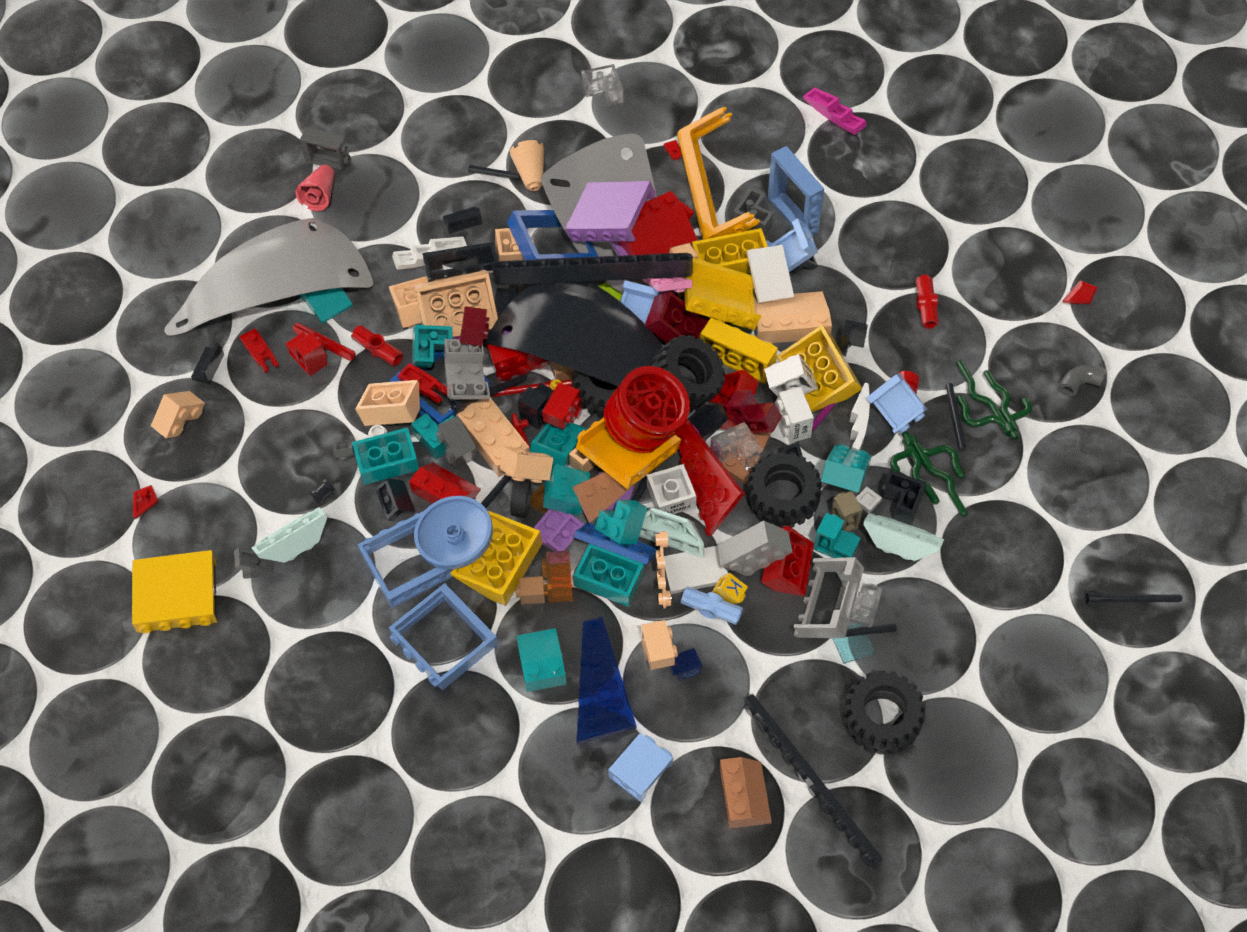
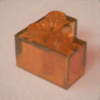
[542,550,573,602]

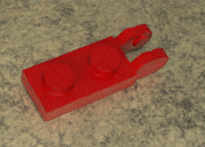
[239,328,279,373]
[397,363,447,403]

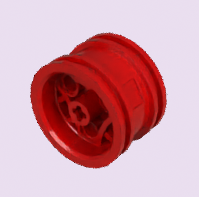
[604,366,690,453]

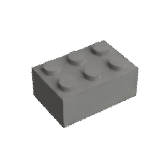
[718,521,792,576]

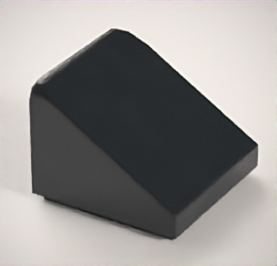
[777,442,803,457]

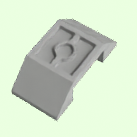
[444,339,490,399]

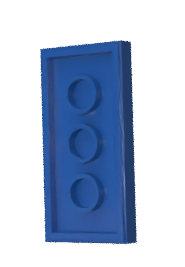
[574,522,659,565]

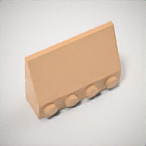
[414,270,498,337]
[389,275,461,328]
[754,291,832,343]

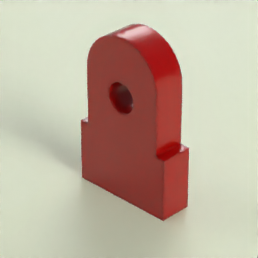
[663,140,681,160]

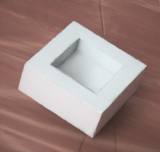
[856,487,882,513]

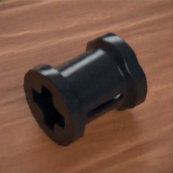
[310,479,336,505]

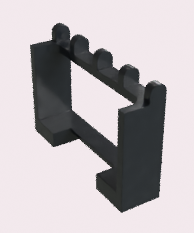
[422,242,499,282]

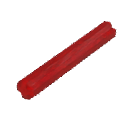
[292,322,356,361]

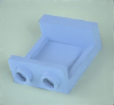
[766,218,818,272]
[620,280,661,323]
[866,373,928,434]
[608,733,673,802]

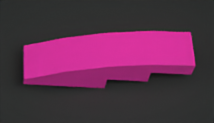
[803,87,867,135]

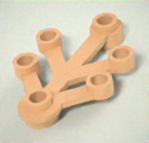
[655,531,671,609]

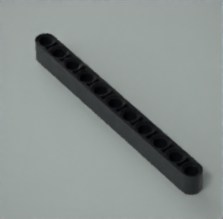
[492,253,694,285]

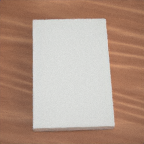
[747,245,794,304]
[664,545,727,594]

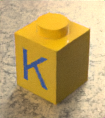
[712,573,748,604]

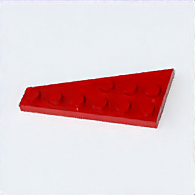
[672,418,745,536]

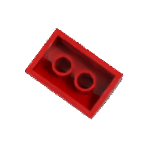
[710,369,759,431]
[409,462,481,504]
[761,526,814,596]

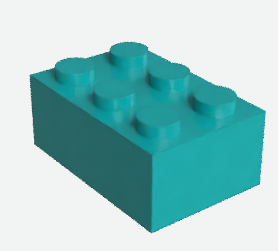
[352,427,419,485]
[821,444,872,493]
[573,543,644,607]

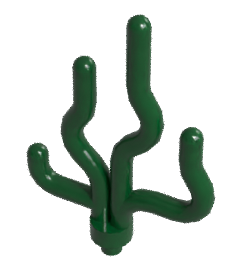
[956,360,1032,440]
[890,431,968,517]

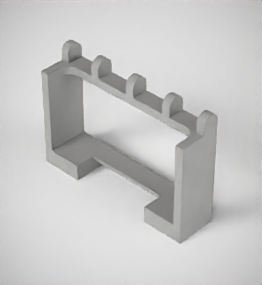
[793,557,864,638]

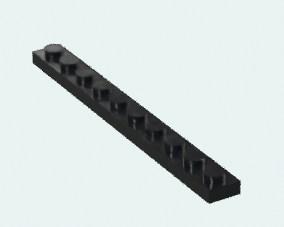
[745,693,883,870]

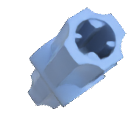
[681,586,743,625]

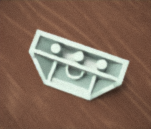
[252,507,328,563]
[639,508,705,558]
[864,513,944,561]

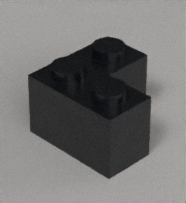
[518,383,554,430]
[881,470,927,525]

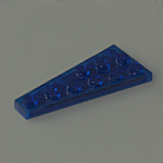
[576,617,637,745]

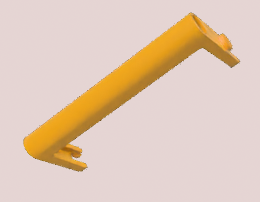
[677,107,760,240]

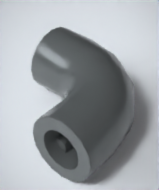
[1059,365,1107,396]

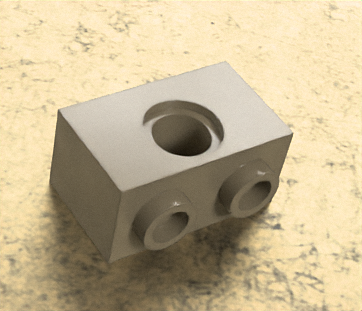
[831,491,862,532]

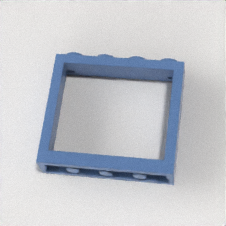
[768,146,824,238]
[357,511,453,608]
[389,583,498,690]

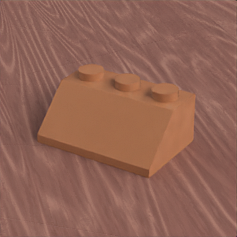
[720,757,772,829]

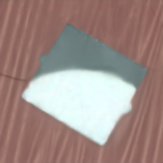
[832,622,875,664]

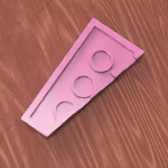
[643,277,692,292]

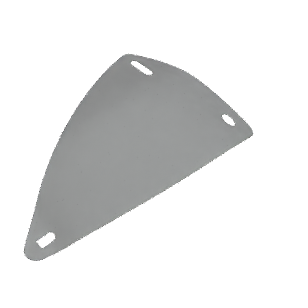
[164,218,373,336]

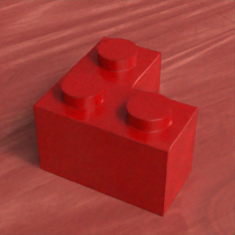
[285,331,328,377]
[542,382,582,429]

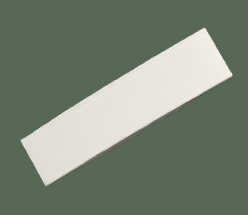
[392,237,467,270]
[850,383,870,451]

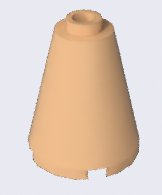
[510,140,544,191]

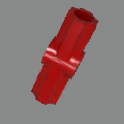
[916,275,939,329]
[351,325,403,367]

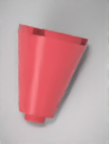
[295,165,335,211]

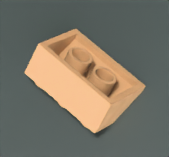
[356,380,420,426]

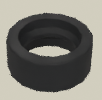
[510,480,531,517]

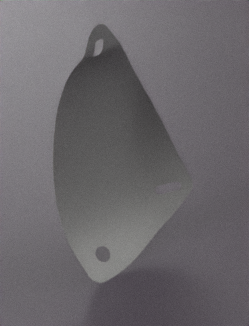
[541,134,669,294]

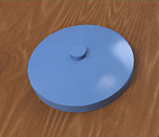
[414,496,493,569]

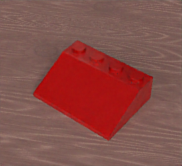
[618,191,698,255]

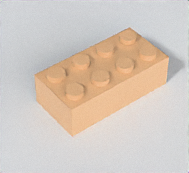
[456,398,530,477]

